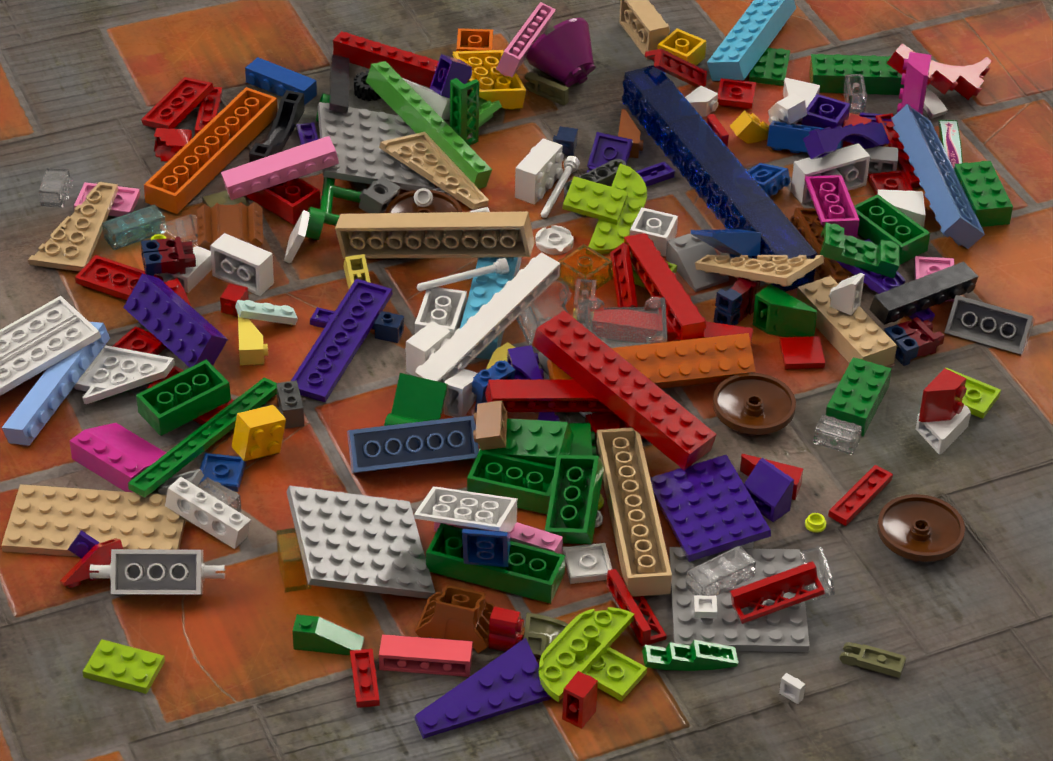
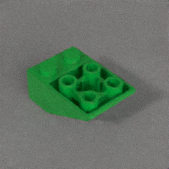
[752,284,817,337]

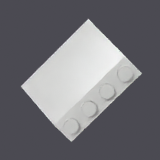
[414,486,517,532]

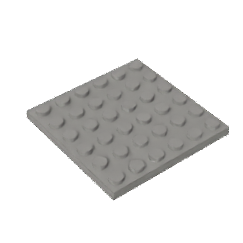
[318,102,435,191]
[286,486,435,599]
[669,547,810,652]

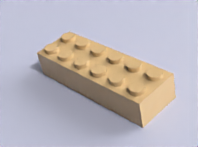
[796,276,897,366]

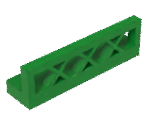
[450,78,479,146]

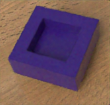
[68,530,99,559]

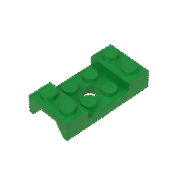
[820,222,899,278]

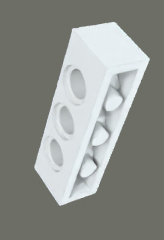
[165,477,251,549]

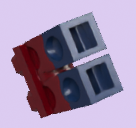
[141,237,196,277]
[713,277,760,325]
[884,317,944,366]

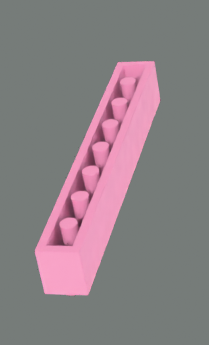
[496,2,556,77]

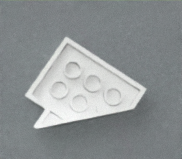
[74,345,175,404]

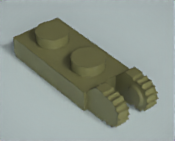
[525,72,569,106]
[839,642,906,678]

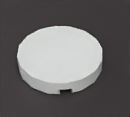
[535,225,574,255]

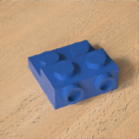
[736,163,791,198]
[472,360,515,412]

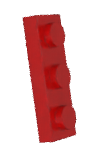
[350,648,380,708]

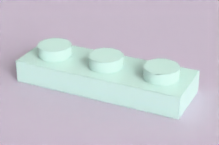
[235,300,298,325]

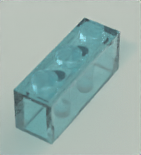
[102,204,166,250]

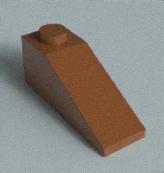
[618,109,644,158]

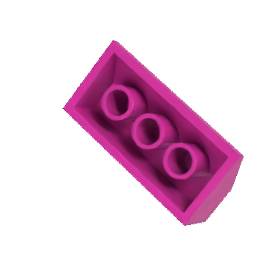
[897,52,932,115]
[805,175,860,238]

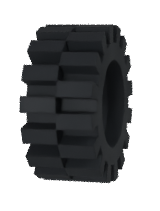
[354,71,381,101]

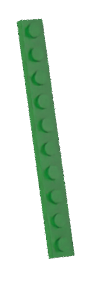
[128,377,277,497]

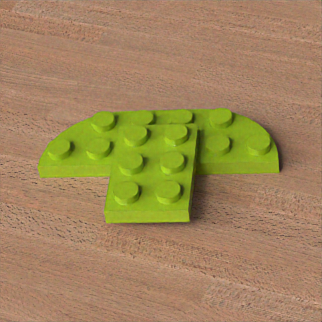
[562,164,647,254]
[539,607,647,702]

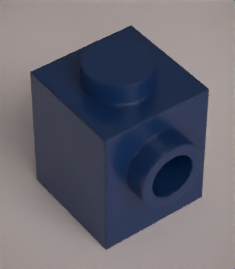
[553,126,578,156]
[372,311,404,343]

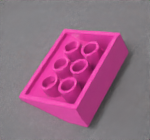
[70,423,166,492]

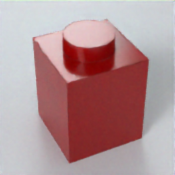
[220,283,249,317]

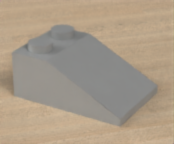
[666,233,729,292]

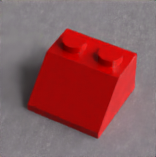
[918,368,967,422]

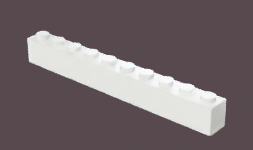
[414,252,560,383]

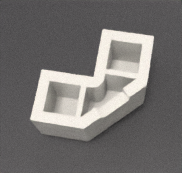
[768,93,807,124]

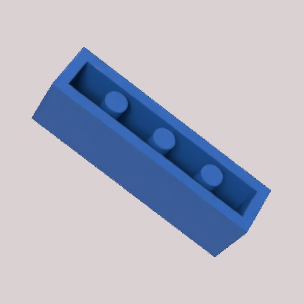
[245,57,317,106]
[767,121,844,155]

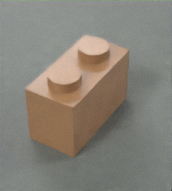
[473,400,507,450]

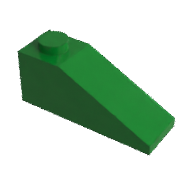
[293,614,364,655]

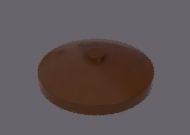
[386,190,462,213]
[713,373,796,435]
[877,494,965,562]

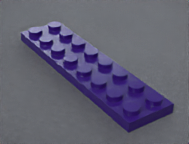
[291,279,393,402]

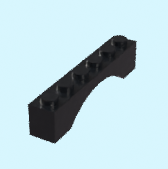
[249,90,305,163]

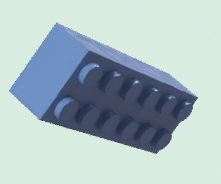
[347,415,479,473]

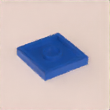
[198,453,247,492]

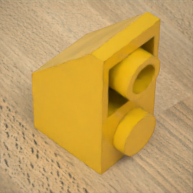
[730,110,769,144]

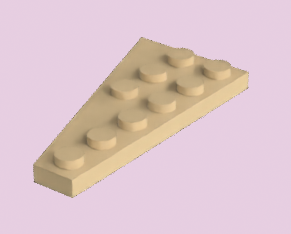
[28,182,119,272]

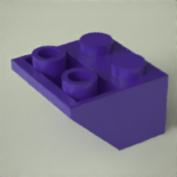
[744,458,794,522]

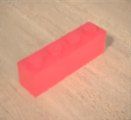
[379,635,473,677]

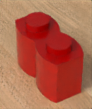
[489,607,524,652]

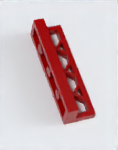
[644,49,707,88]
[730,561,825,624]
[607,568,667,646]

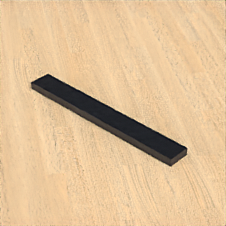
[329,54,350,114]

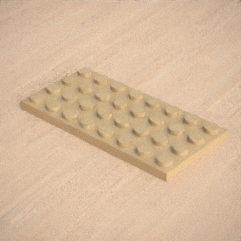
[1,484,186,557]

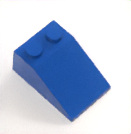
[691,229,761,259]
[462,529,511,567]

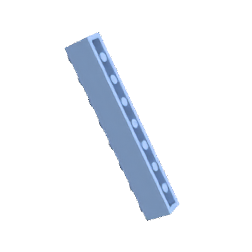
[2,322,110,446]

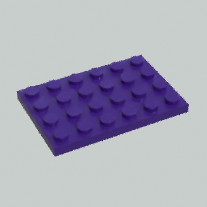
[650,455,771,562]

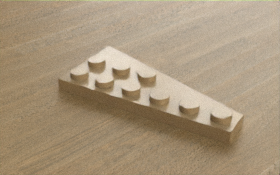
[379,132,489,210]
[695,255,824,286]

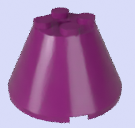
[526,18,596,87]

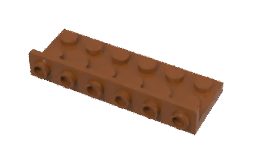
[790,208,868,286]

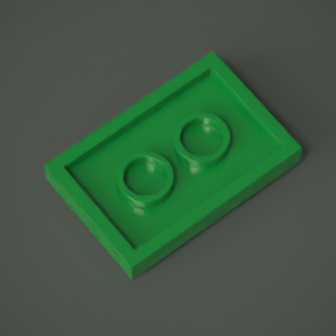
[749,48,790,86]

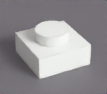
[694,595,717,618]
[779,673,805,704]

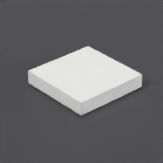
[284,210,310,263]
[562,543,612,584]

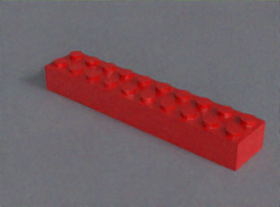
[532,310,717,470]

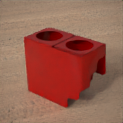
[154,128,192,161]

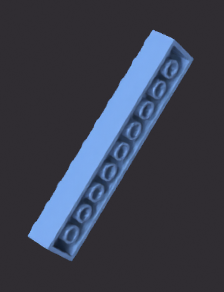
[891,104,985,249]

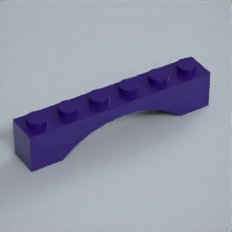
[803,121,890,159]
[507,345,560,422]

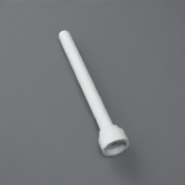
[541,156,580,218]
[416,258,509,291]

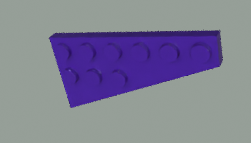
[835,239,935,322]
[415,638,551,739]

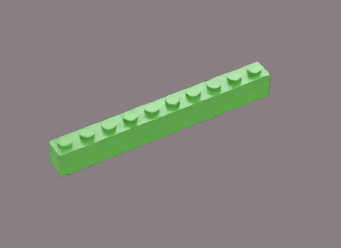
[366,61,492,189]

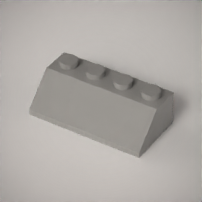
[944,295,1035,355]

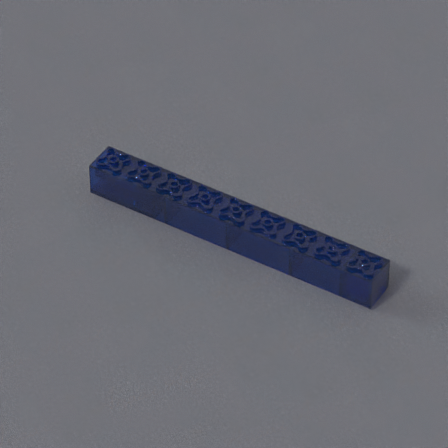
[622,65,817,292]

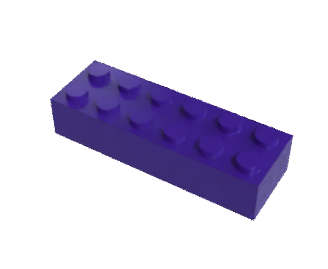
[123,274,228,368]

